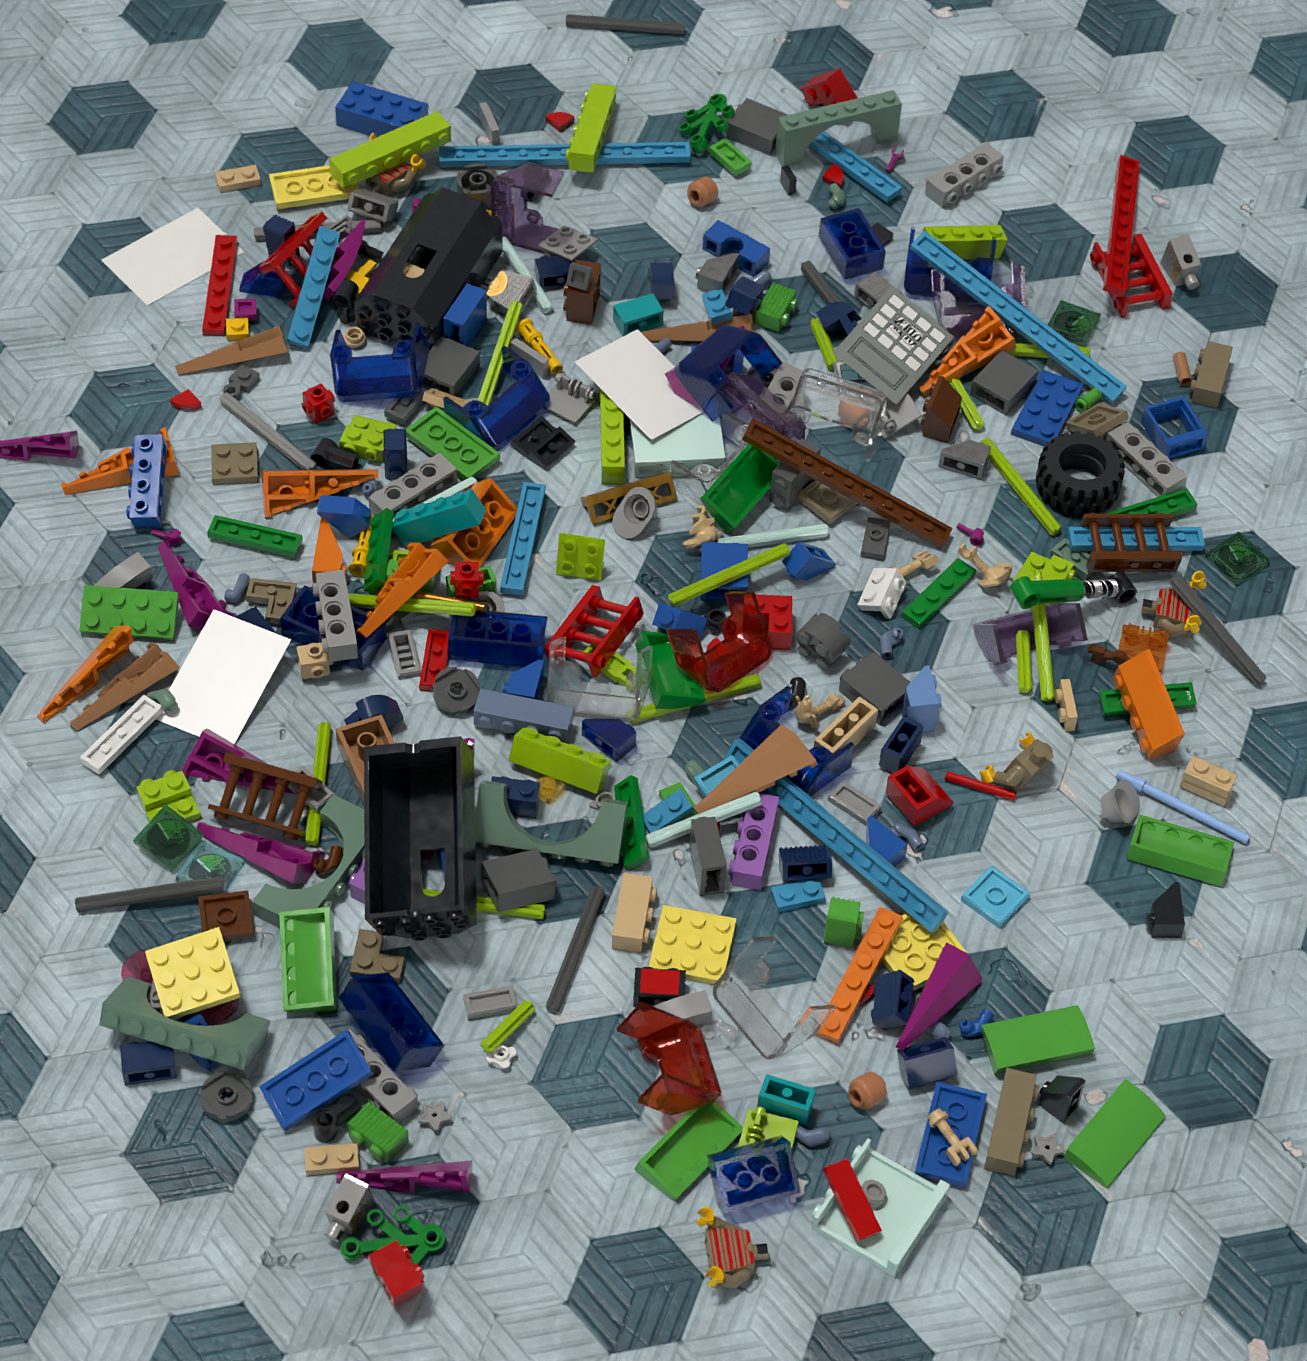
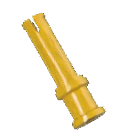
[515,318,563,375]
[348,514,374,577]

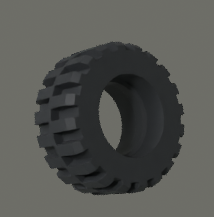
[1036,431,1125,517]

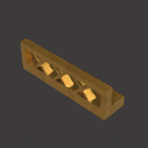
[580,472,677,524]

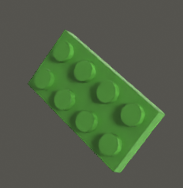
[406,406,500,480]
[79,585,179,640]

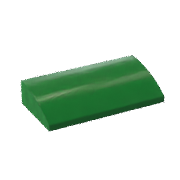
[700,444,780,534]
[635,631,706,709]

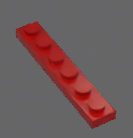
[202,235,238,336]

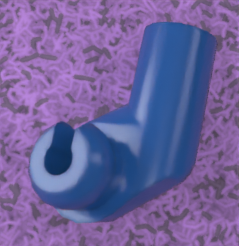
[959,1009,994,1037]

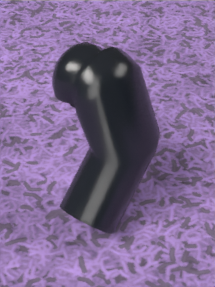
[357,240,384,262]
[782,677,806,709]

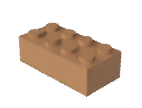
[336,714,394,806]

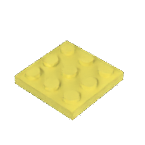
[649,905,737,986]
[882,913,967,991]
[145,927,241,1020]

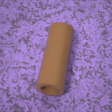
[1173,352,1192,386]

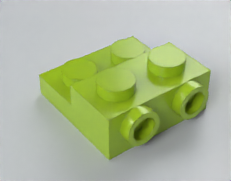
[339,415,397,463]
[1012,551,1076,606]
[136,770,201,826]

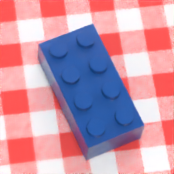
[335,81,429,138]

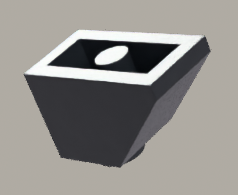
[1146,882,1185,938]
[1038,1075,1086,1123]

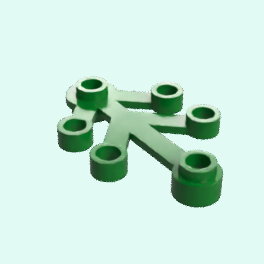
[678,94,735,153]
[341,1206,445,1279]

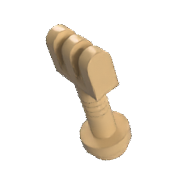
[892,551,938,578]
[928,1108,978,1166]

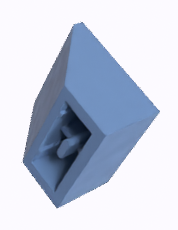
[902,666,942,733]

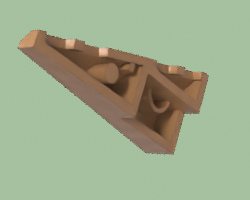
[642,313,755,341]
[175,325,289,375]
[69,642,180,731]
[694,724,818,815]

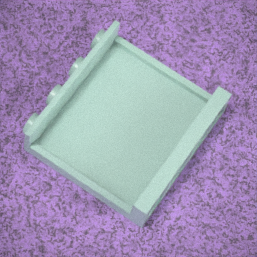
[627,397,725,477]
[811,1139,950,1277]

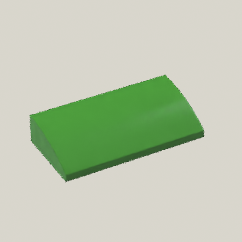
[1126,814,1234,887]
[279,907,338,1012]
[980,1005,1095,1075]
[1064,1079,1166,1189]
[634,1093,743,1200]

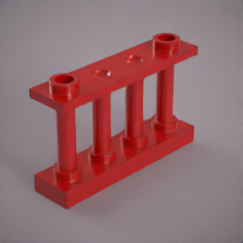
[259,211,337,308]
[1090,233,1173,318]
[544,585,644,678]

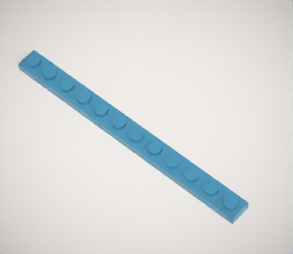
[439,142,690,167]
[910,231,1127,404]
[724,739,949,933]

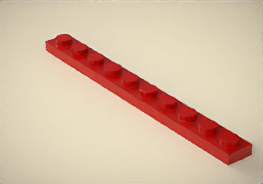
[1103,155,1140,297]

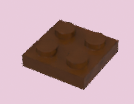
[198,890,254,941]

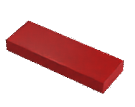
[419,629,452,692]
[823,1158,882,1242]

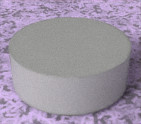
[861,1180,887,1208]

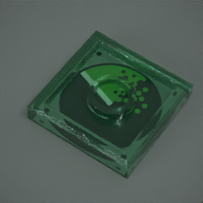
[1047,300,1101,347]
[1205,532,1271,586]
[133,804,204,873]

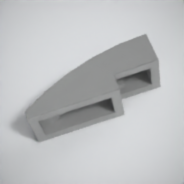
[81,552,153,602]
[630,990,712,1042]

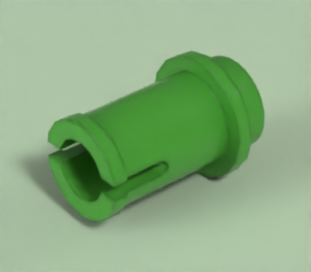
[1075,387,1102,412]

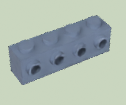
[473,689,574,744]

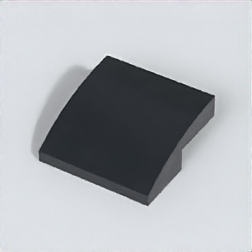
[510,416,576,468]

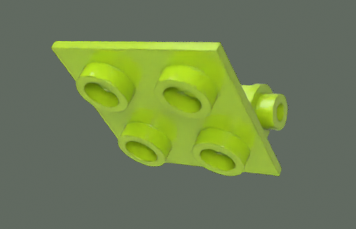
[556,533,605,581]
[735,1107,799,1171]

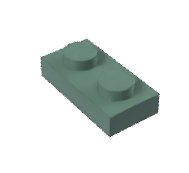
[1050,538,1095,580]

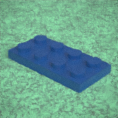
[1011,370,1084,446]
[259,1030,374,1131]
[915,1082,987,1188]

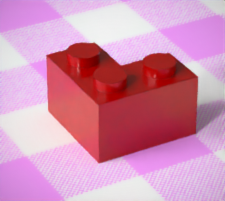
[800,68,858,106]
[744,594,792,650]
[368,1240,425,1308]

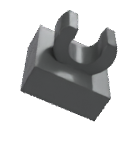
[566,262,593,291]

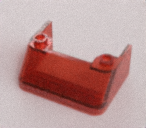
[666,591,772,692]
[617,1001,722,1115]

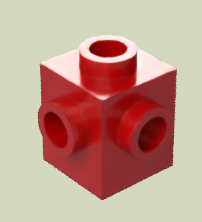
[301,384,335,424]
[450,561,483,598]

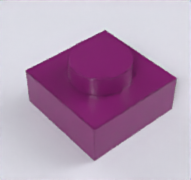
[234,298,257,321]

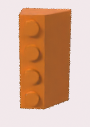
[430,478,517,568]
[1113,649,1185,759]

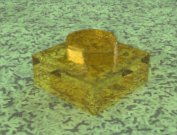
[536,775,566,805]

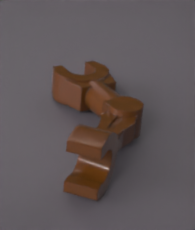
[1087,644,1130,665]

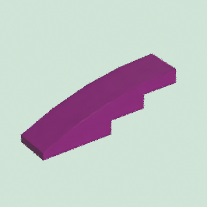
[323,219,366,301]

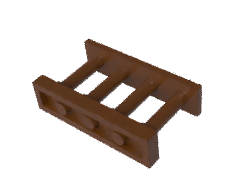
[1079,513,1182,572]
[208,752,323,840]

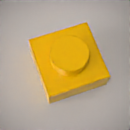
[226,318,249,341]

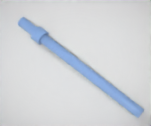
[1116,769,1250,844]

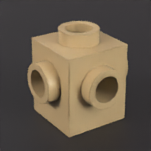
[297,642,333,679]

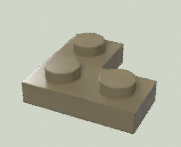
[246,578,297,625]
[350,929,405,984]

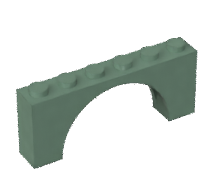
[775,90,902,166]
[475,780,628,866]
[252,794,364,928]
[99,976,270,1070]

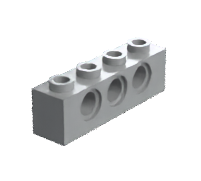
[925,142,1004,208]
[745,361,807,433]
[1105,421,1187,497]
[369,453,457,518]
[312,570,358,662]
[348,1029,418,1124]

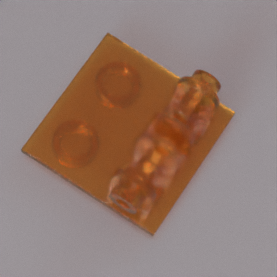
[1118,623,1170,672]

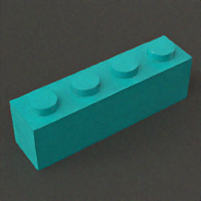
[392,489,486,547]

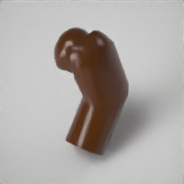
[313,845,343,875]

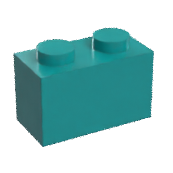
[613,293,664,337]
[757,1074,816,1126]

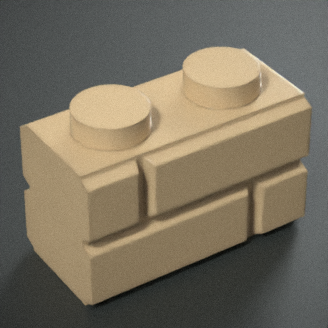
[1180,755,1238,806]

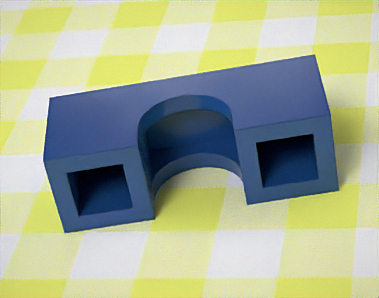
[702,220,770,277]

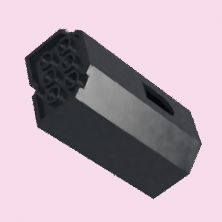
[354,187,503,356]
[364,736,477,941]

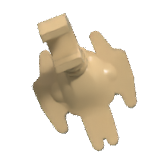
[683,505,722,553]
[958,542,1012,588]
[795,693,845,729]

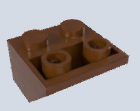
[920,375,962,443]

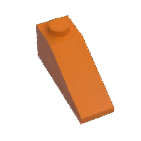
[312,517,347,583]

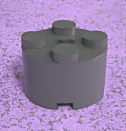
[457,163,499,210]
[796,613,851,669]

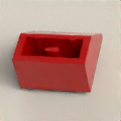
[885,765,954,827]

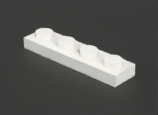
[80,695,163,775]

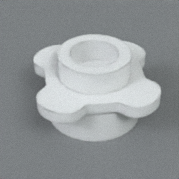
[486,1044,516,1069]

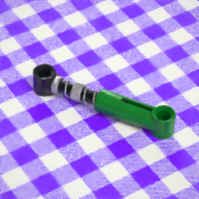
[1010,571,1137,610]

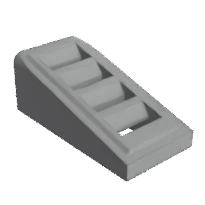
[387,629,421,678]

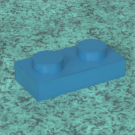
[701,289,733,325]
[643,789,695,833]
[771,880,826,913]

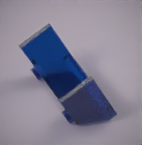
[904,226,997,303]
[330,323,430,402]
[675,325,783,422]
[443,346,550,451]
[739,686,854,797]

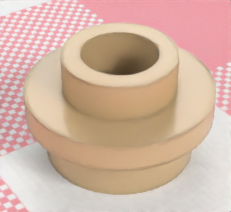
[343,327,366,347]

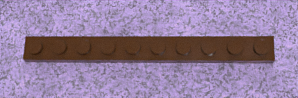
[741,419,952,549]

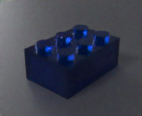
[819,208,886,280]
[707,1135,801,1213]

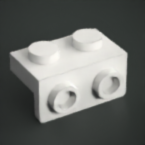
[857,568,906,619]

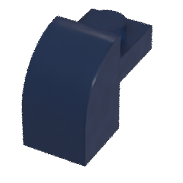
[648,261,675,299]
[816,301,862,337]
[344,695,404,730]

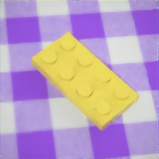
[269,165,359,210]

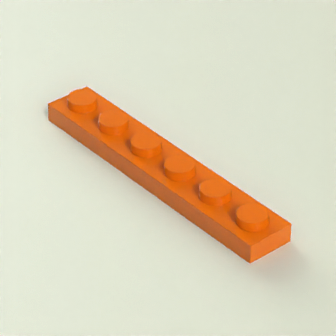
[815,907,903,1044]

